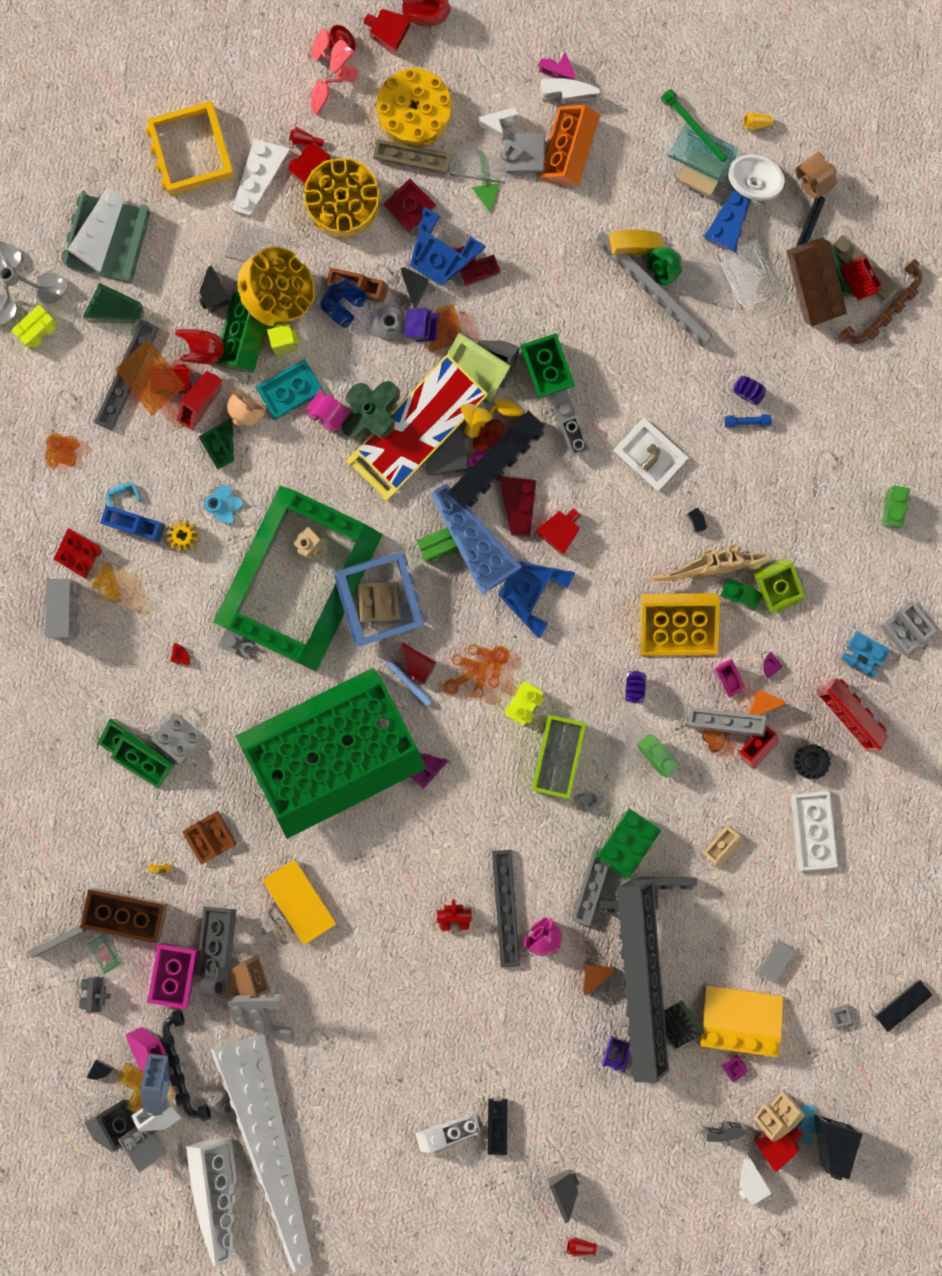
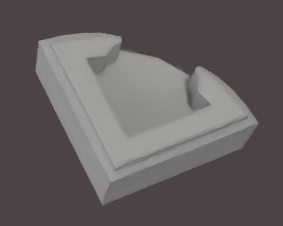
[499,141,526,161]
[576,793,603,813]

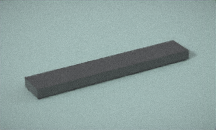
[94,320,159,431]
[492,849,520,967]

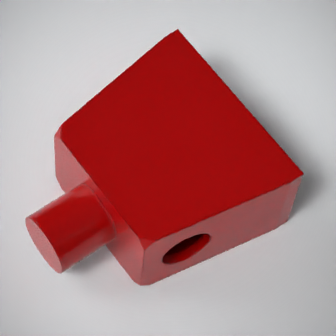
[363,9,411,55]
[536,508,581,556]
[754,1126,804,1172]

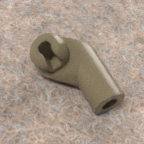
[641,444,660,472]

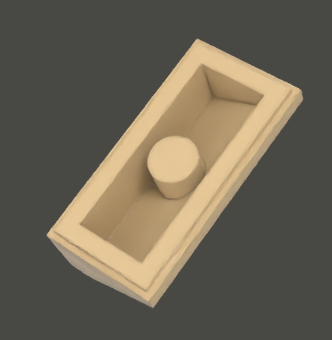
[702,825,744,869]

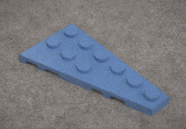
[431,483,522,595]

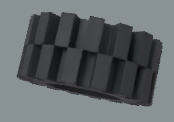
[794,744,831,779]

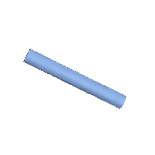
[387,660,432,706]

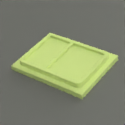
[447,333,511,402]

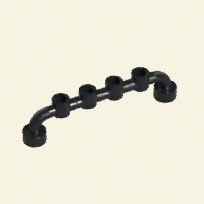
[159,1010,211,1122]

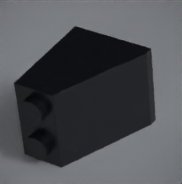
[814,1114,863,1180]

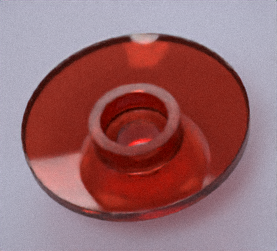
[473,419,504,451]

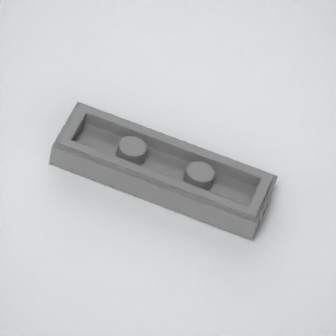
[28,925,87,958]

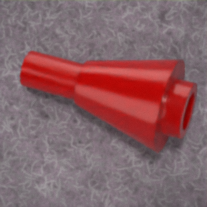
[289,126,324,147]

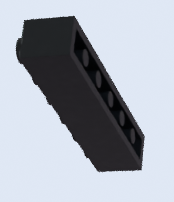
[448,410,545,510]

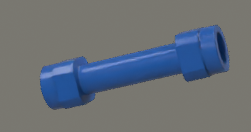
[724,414,772,428]

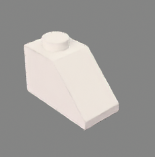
[132,1097,181,1131]
[739,1156,772,1206]

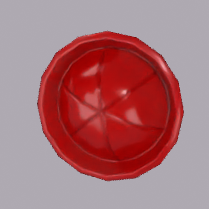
[328,24,356,52]

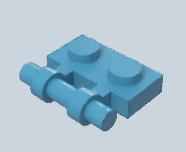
[841,631,890,678]

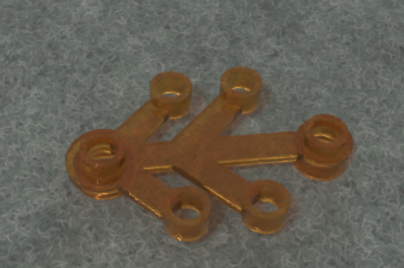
[444,644,510,698]

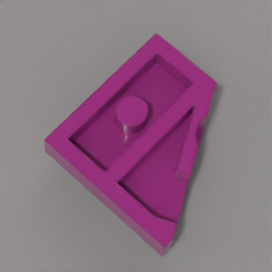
[410,753,448,789]

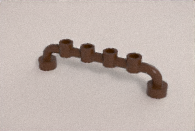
[839,259,923,344]

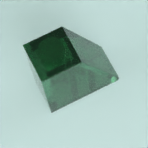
[83,283,144,324]

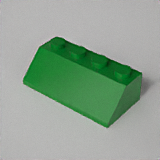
[214,292,267,373]

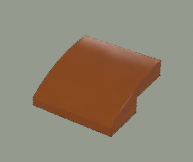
[182,811,237,865]

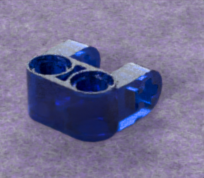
[320,278,367,328]

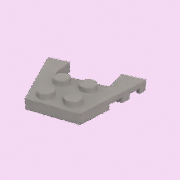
[227,994,295,1044]

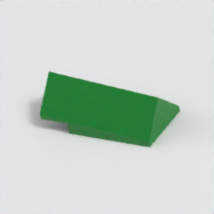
[97,718,175,789]

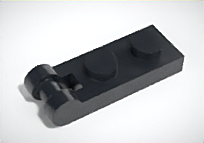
[488,1098,508,1155]

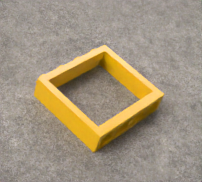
[145,100,235,196]

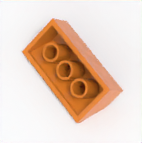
[538,105,600,186]

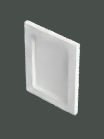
[613,417,689,492]

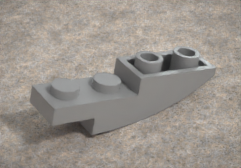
[548,389,590,457]

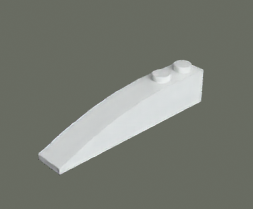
[186,1138,237,1266]

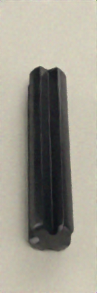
[796,196,825,246]

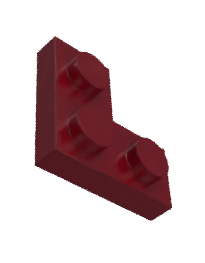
[454,245,501,287]

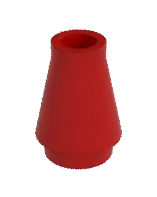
[567,1237,597,1257]

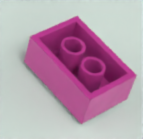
[147,942,198,1009]

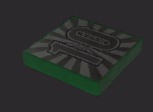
[664,1000,705,1049]

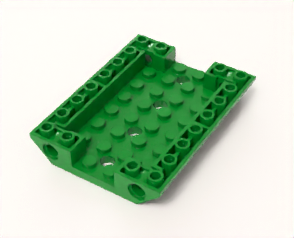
[235,667,426,839]

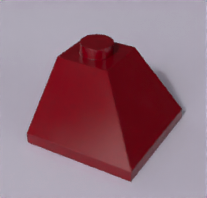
[401,642,437,685]

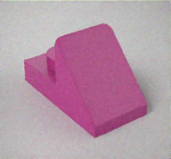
[538,52,575,80]
[713,659,746,698]

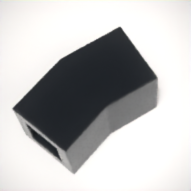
[687,507,707,533]

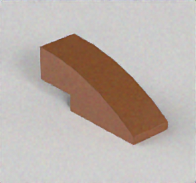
[325,268,389,303]

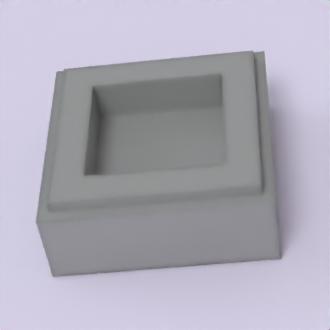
[828,1004,854,1029]

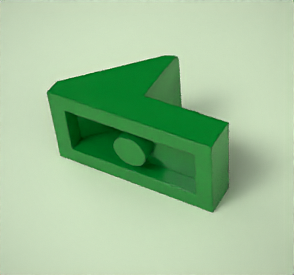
[720,578,762,611]

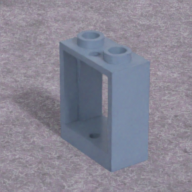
[140,1054,170,1115]

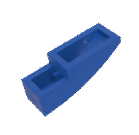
[100,506,165,543]

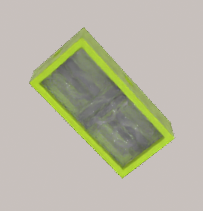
[531,715,587,799]

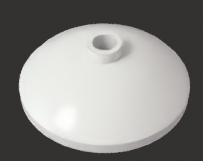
[728,154,785,200]

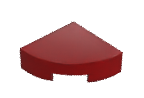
[170,643,190,665]

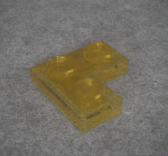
[117,1063,150,1113]

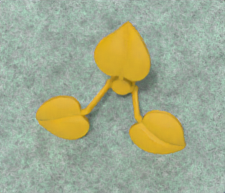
[461,399,525,437]

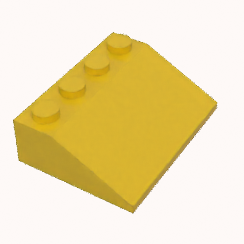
[640,593,720,656]
[698,985,783,1057]

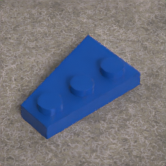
[704,190,751,253]

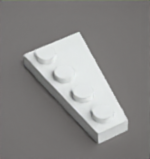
[232,139,290,217]

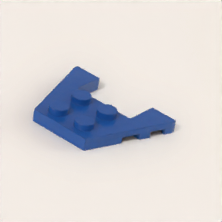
[410,207,486,286]
[498,561,575,639]

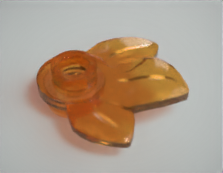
[45,433,80,469]

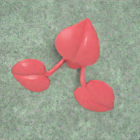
[311,28,358,116]

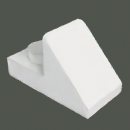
[479,107,517,139]

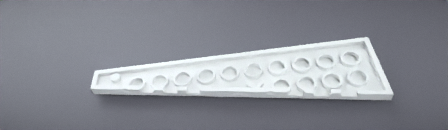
[210,1034,313,1272]

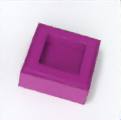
[721,1054,749,1082]

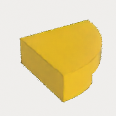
[149,864,172,873]

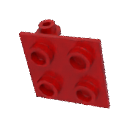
[53,528,103,579]

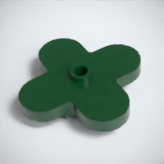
[342,381,400,439]

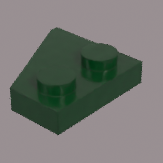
[199,419,235,470]

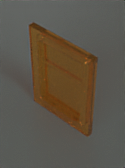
[116,339,185,416]

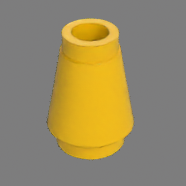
[743,112,773,131]

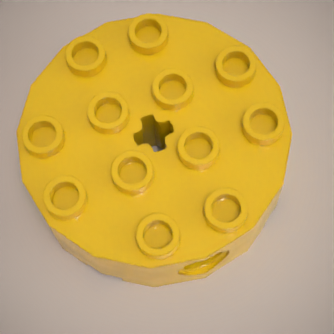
[376,68,452,148]
[304,158,380,238]
[238,246,315,327]

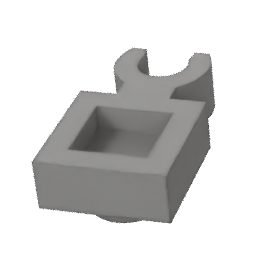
[218,629,255,657]

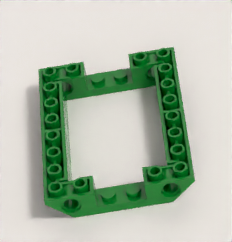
[213,485,383,672]

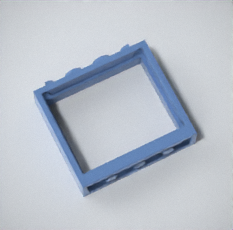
[333,552,425,647]

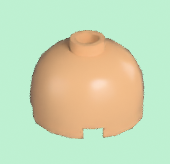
[227,391,266,427]

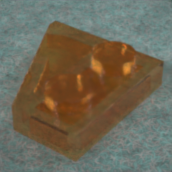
[428,304,463,352]

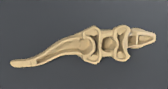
[651,544,772,581]

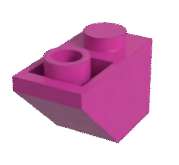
[125,1027,167,1071]

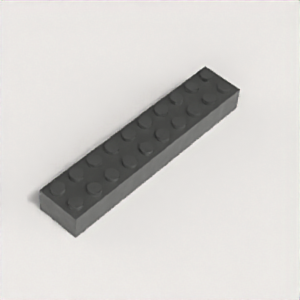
[616,879,669,1083]

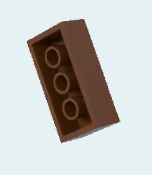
[786,238,847,327]
[80,888,168,943]

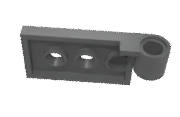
[195,906,237,998]

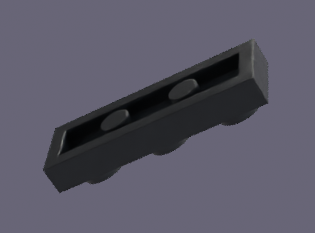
[874,979,933,1032]

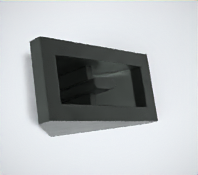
[400,267,429,308]

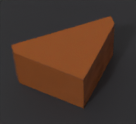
[582,963,616,996]

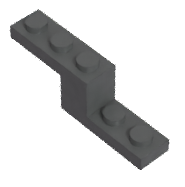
[599,877,697,912]

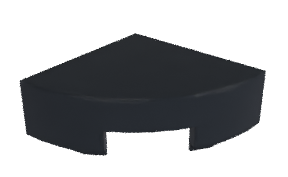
[86,1059,114,1080]

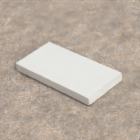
[791,791,838,871]

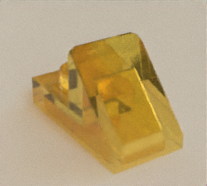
[91,563,122,603]

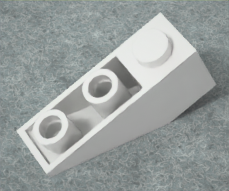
[415,1114,481,1153]

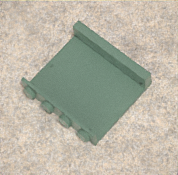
[62,190,151,283]

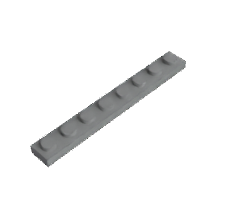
[596,231,711,346]

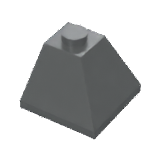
[477,340,520,389]
[84,1099,136,1153]
[548,1169,580,1224]

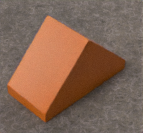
[747,690,786,715]

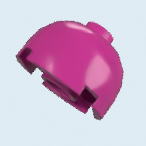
[524,917,562,957]

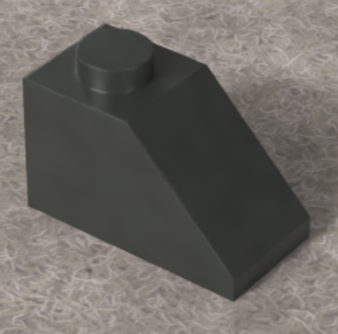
[199,265,230,313]

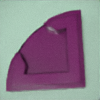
[468,449,488,468]
[763,652,783,679]

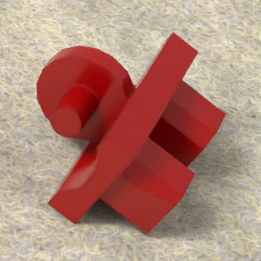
[437,899,472,931]

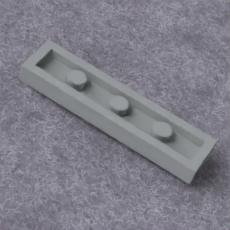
[687,707,767,737]
[571,846,608,926]

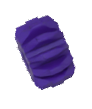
[733,376,767,405]
[625,671,646,704]

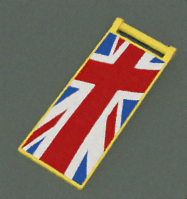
[346,355,488,502]

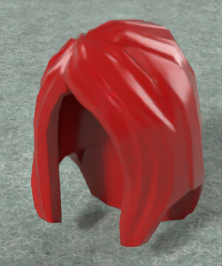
[402,0,451,26]
[175,329,224,365]

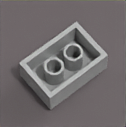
[45,579,80,639]

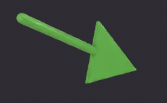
[472,151,500,213]

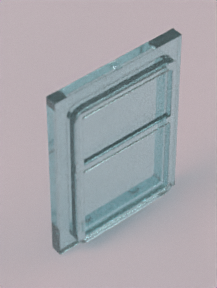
[668,122,739,183]

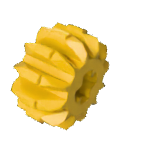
[167,520,199,552]

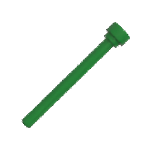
[661,89,727,162]

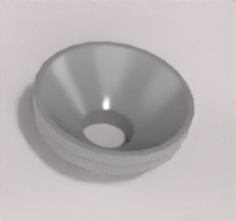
[373,306,406,341]

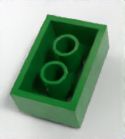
[594,808,662,880]

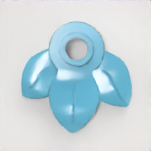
[204,485,243,523]
[793,1105,816,1145]

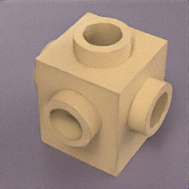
[293,527,328,558]

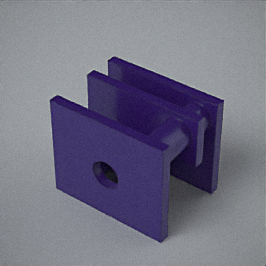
[404,308,439,342]
[601,1035,631,1073]

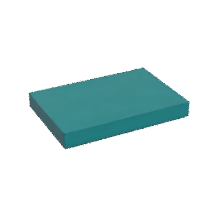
[256,359,324,420]

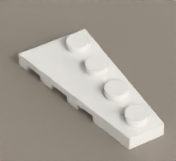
[67,187,124,272]

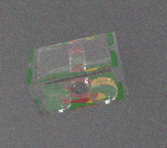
[82,932,125,978]

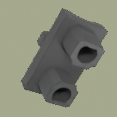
[79,976,111,1014]

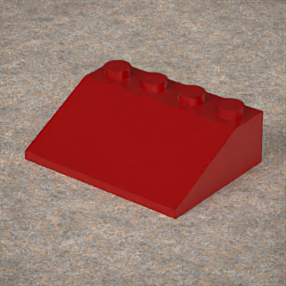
[817,678,888,751]

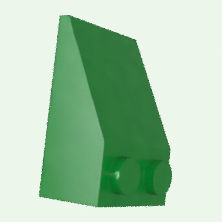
[520,333,575,398]

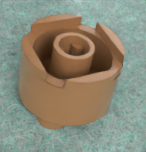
[795,151,838,198]

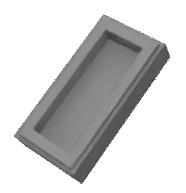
[757,940,795,984]

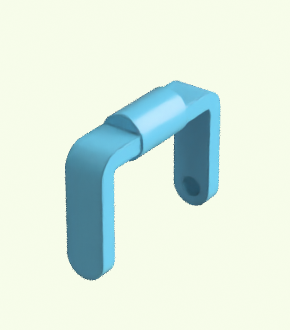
[106,482,142,508]

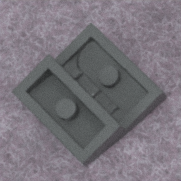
[702,1121,748,1142]

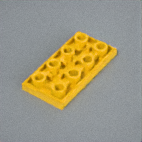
[262,859,337,945]

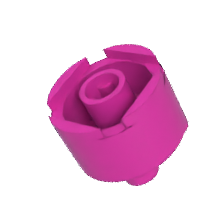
[306,390,350,432]

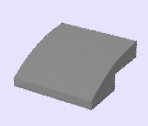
[504,133,545,174]
[881,601,937,656]

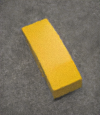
[609,230,664,256]

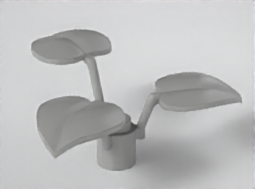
[0,241,68,326]

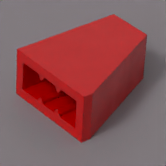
[177,370,222,431]

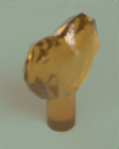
[702,730,731,753]

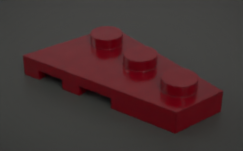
[499,476,536,537]

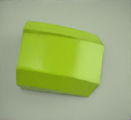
[754,559,805,613]

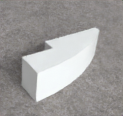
[540,78,600,105]

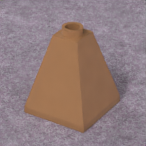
[216,955,271,999]

